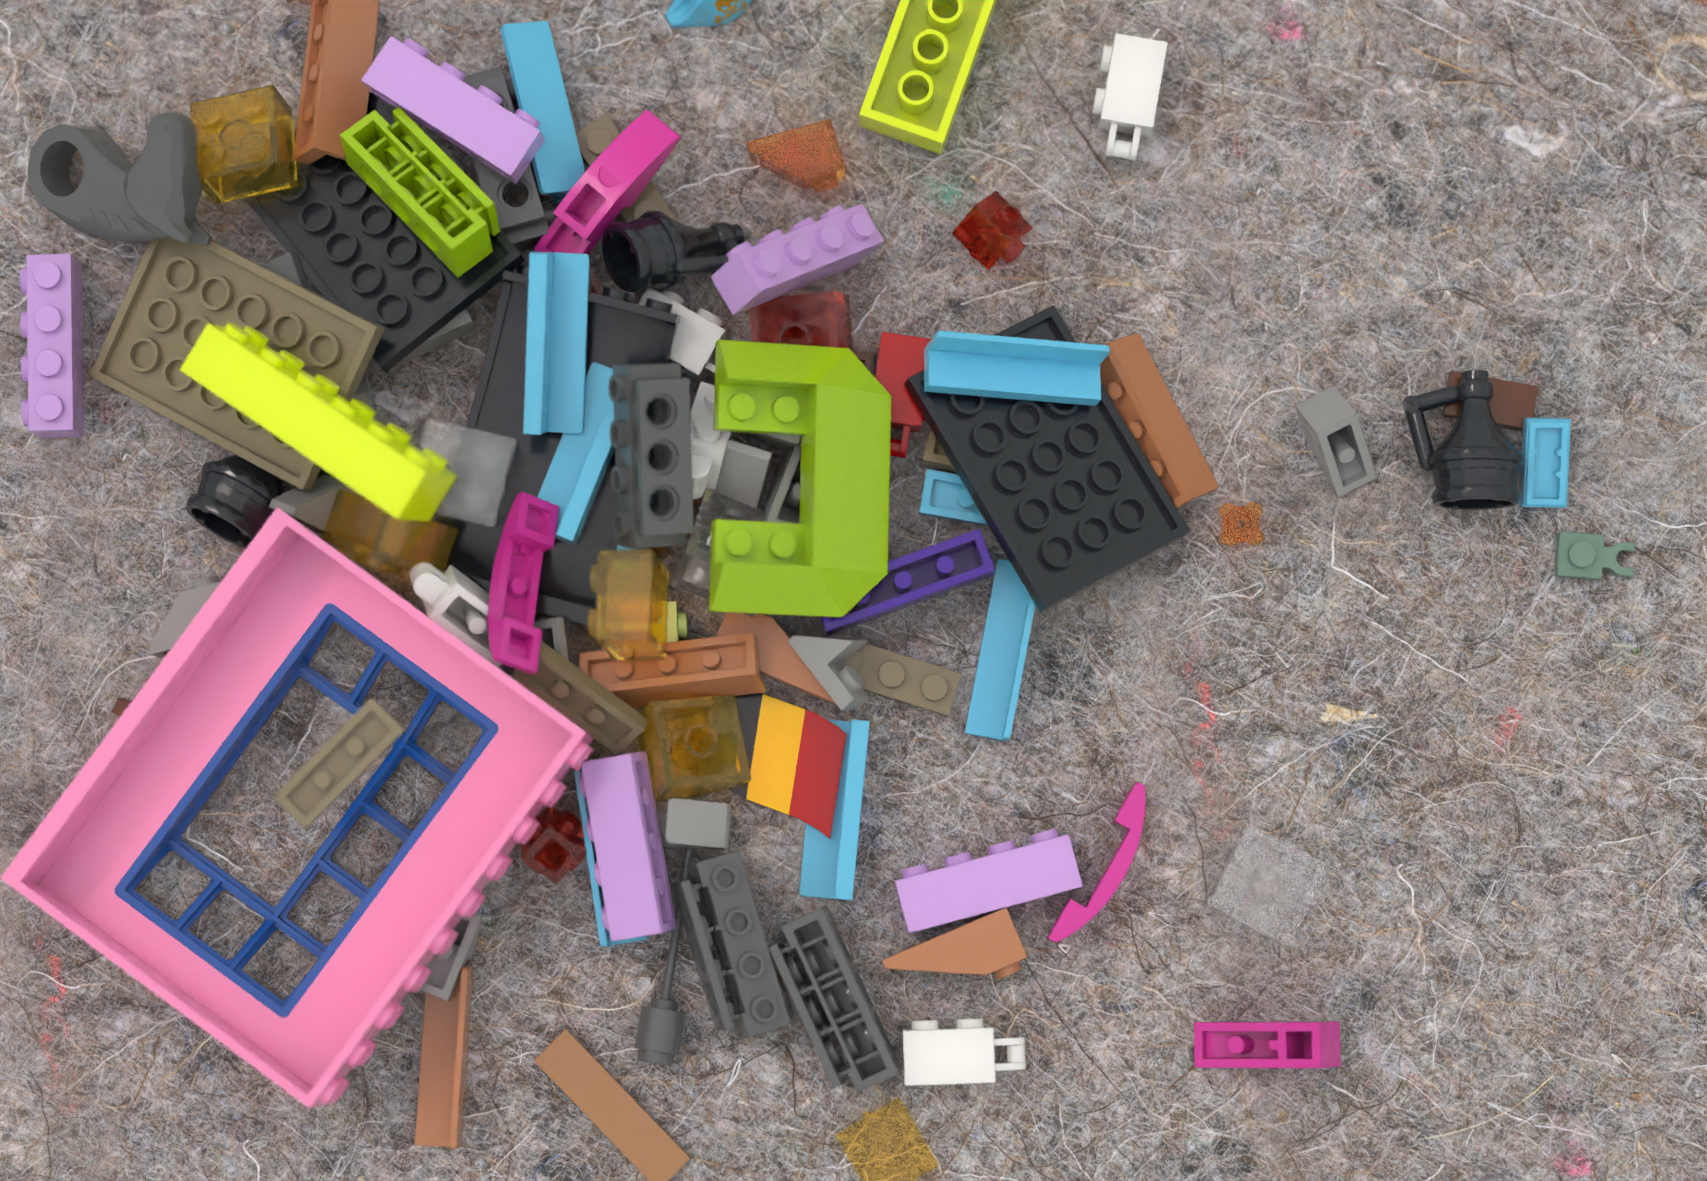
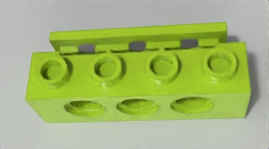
[340,107,500,277]

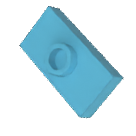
[1520,417,1571,508]

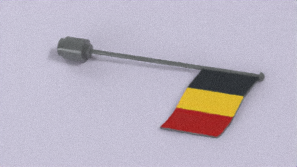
[635,693,846,1066]

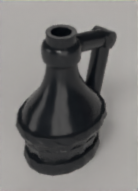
[602,211,745,293]
[1402,370,1525,510]
[185,454,336,549]

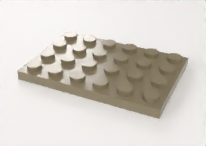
[89,238,385,491]

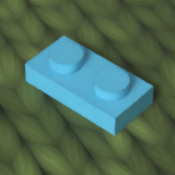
[919,469,989,527]

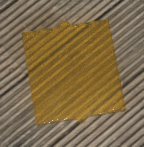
[835,1097,939,1181]

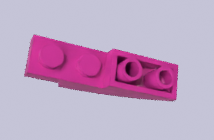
[534,110,682,255]

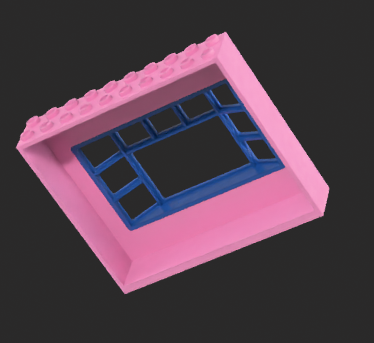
[0,507,594,1109]

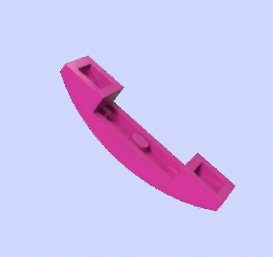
[488,492,559,674]
[1046,782,1146,943]

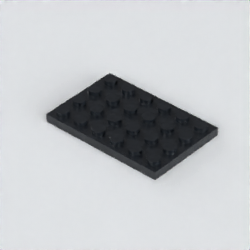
[231,91,525,373]
[904,305,1190,613]

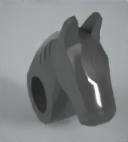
[27,112,212,246]

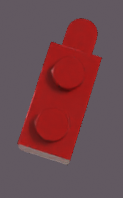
[875,332,931,459]

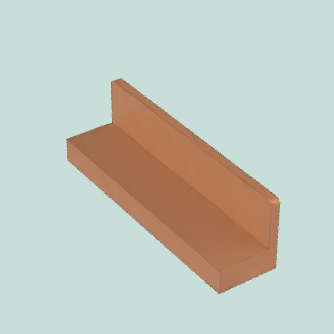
[293,0,379,165]
[1100,333,1219,509]
[579,632,766,708]
[415,966,474,1149]

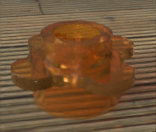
[1218,502,1264,547]

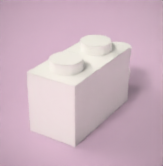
[1092,33,1168,161]
[638,288,726,382]
[690,382,734,499]
[410,562,502,668]
[902,1018,1026,1086]

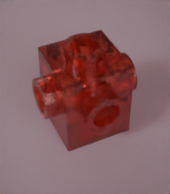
[952,191,1033,271]
[521,807,586,884]

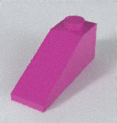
[1194,1021,1341,1068]

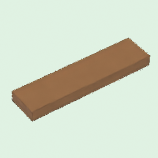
[533,1029,691,1181]

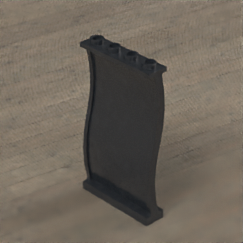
[431,265,681,627]

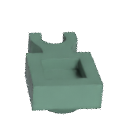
[1554,531,1635,581]

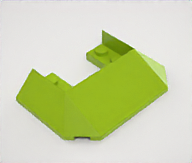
[709,340,891,618]

